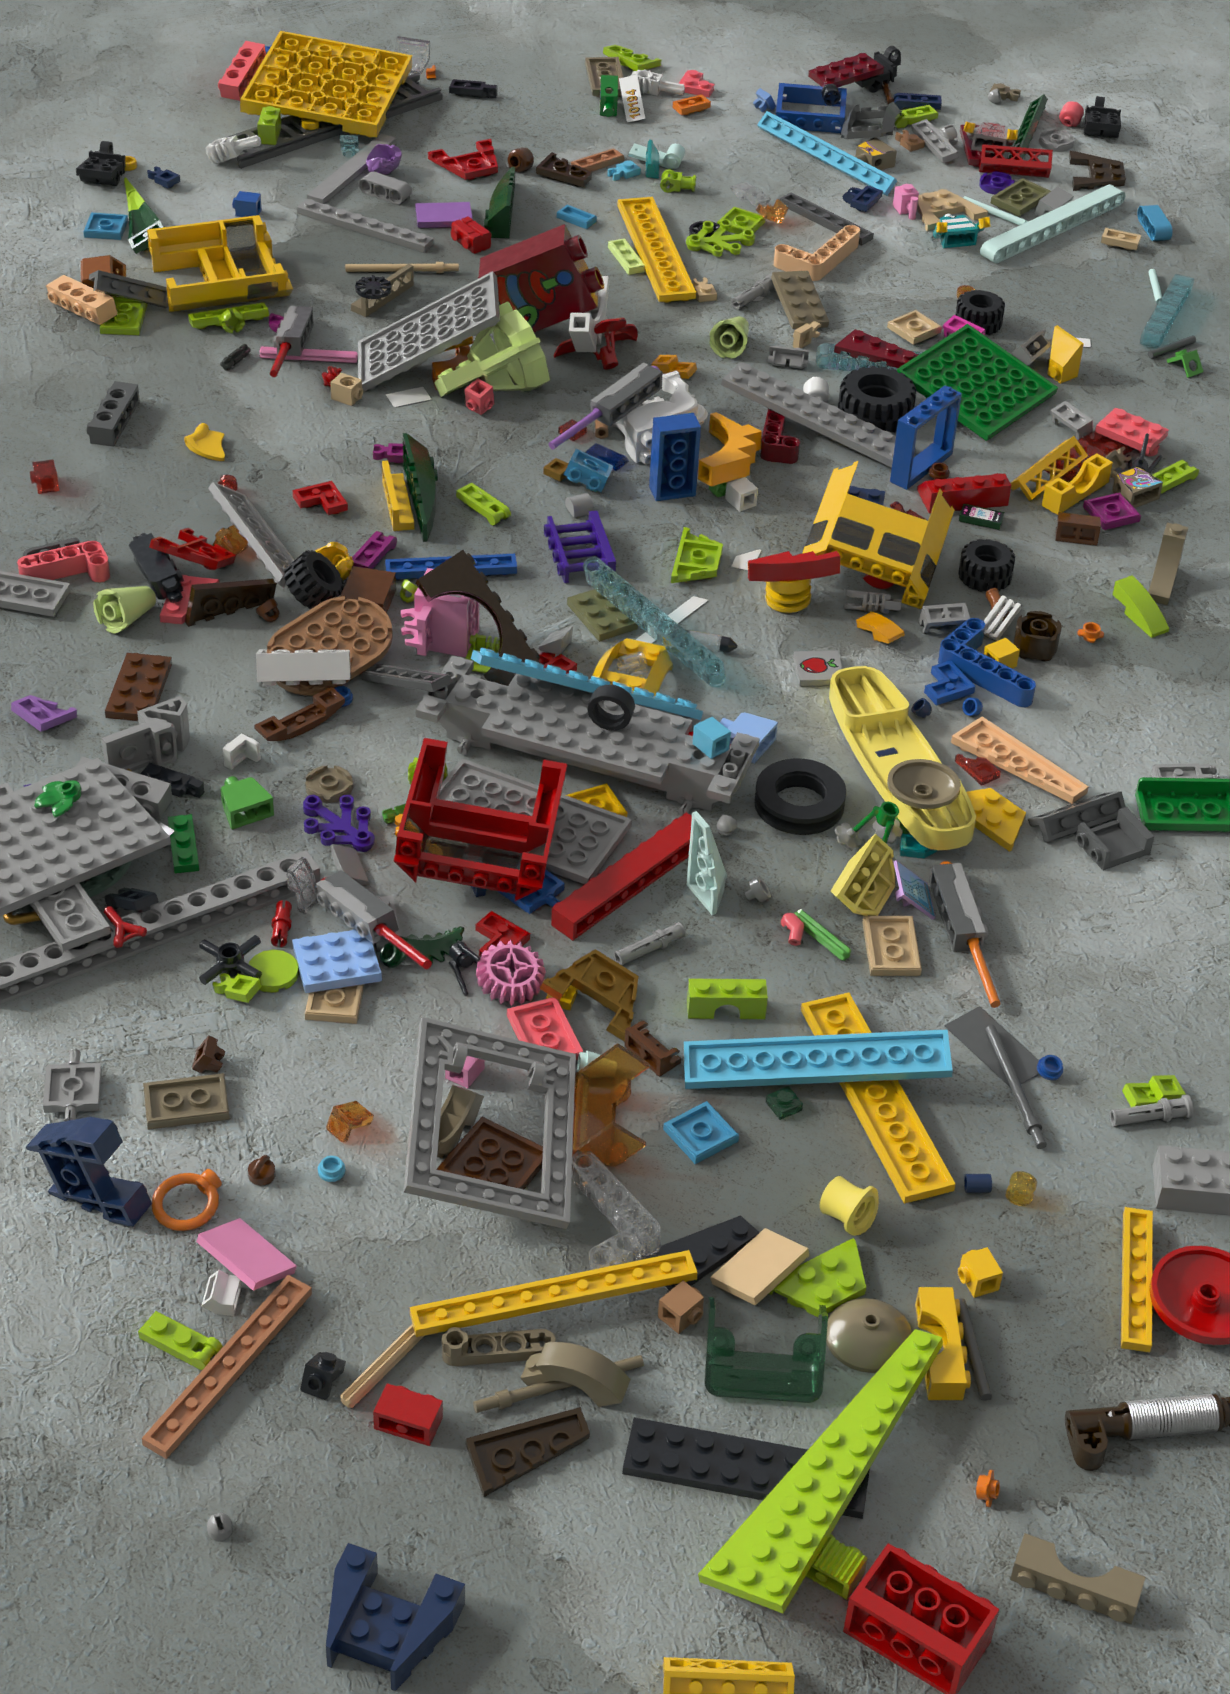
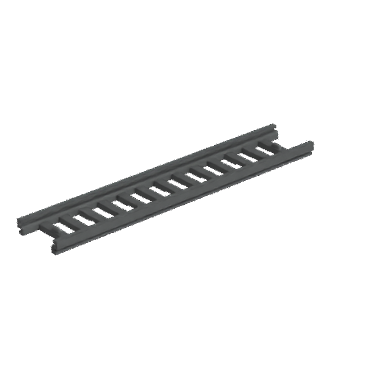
[228,73,443,169]

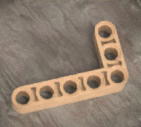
[774,225,860,281]

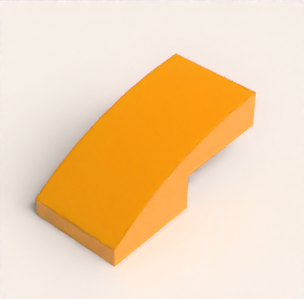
[651,355,697,379]
[856,612,905,644]

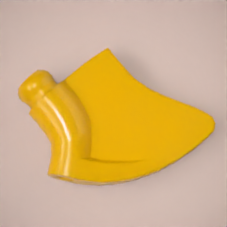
[184,423,225,461]

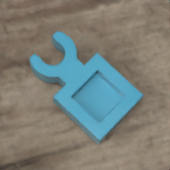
[607,160,641,181]

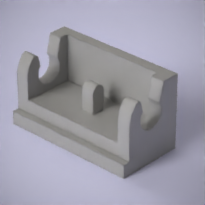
[1034,186,1074,216]
[1050,401,1093,442]
[919,603,970,633]

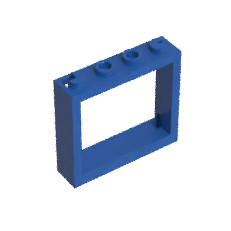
[776,83,847,133]
[890,385,962,490]

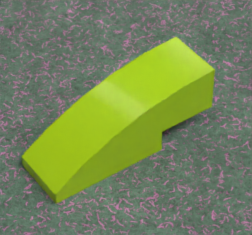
[1112,575,1169,638]

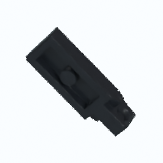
[449,79,498,98]
[140,763,205,798]

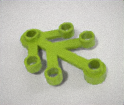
[686,219,755,257]

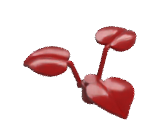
[553,317,638,370]

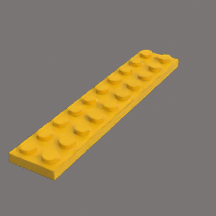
[617,197,696,303]
[801,993,956,1204]

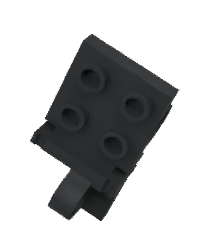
[855,46,901,93]
[1084,96,1121,138]
[76,141,126,186]

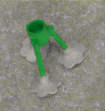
[835,801,902,864]

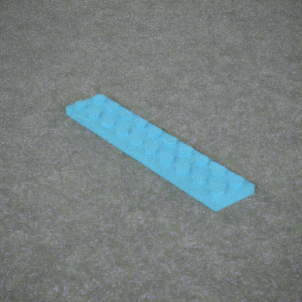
[471,648,703,720]
[684,1030,953,1089]

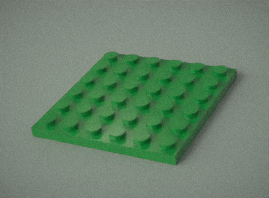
[897,324,1058,441]

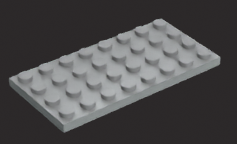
[358,271,500,392]
[438,759,632,884]

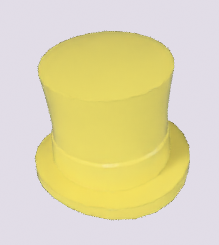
[820,1176,879,1236]

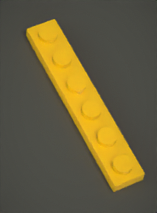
[1121,1207,1153,1352]

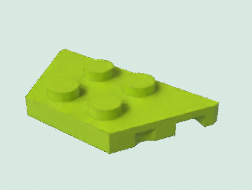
[671,527,723,583]
[768,1238,866,1318]

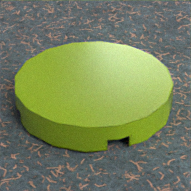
[248,949,299,993]

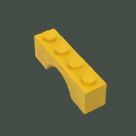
[1042,453,1113,515]
[915,1287,971,1400]

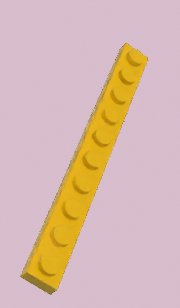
[410,1250,698,1337]

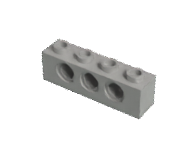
[76,757,172,820]

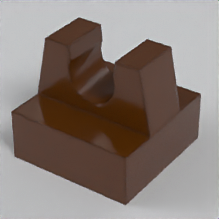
[192,1035,226,1073]

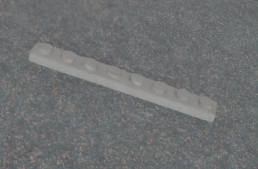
[297,199,434,253]

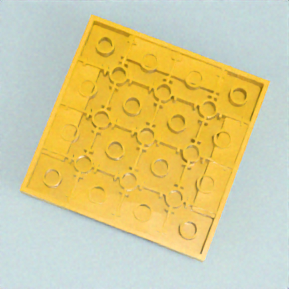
[240,31,412,138]

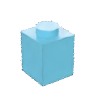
[692,717,731,759]

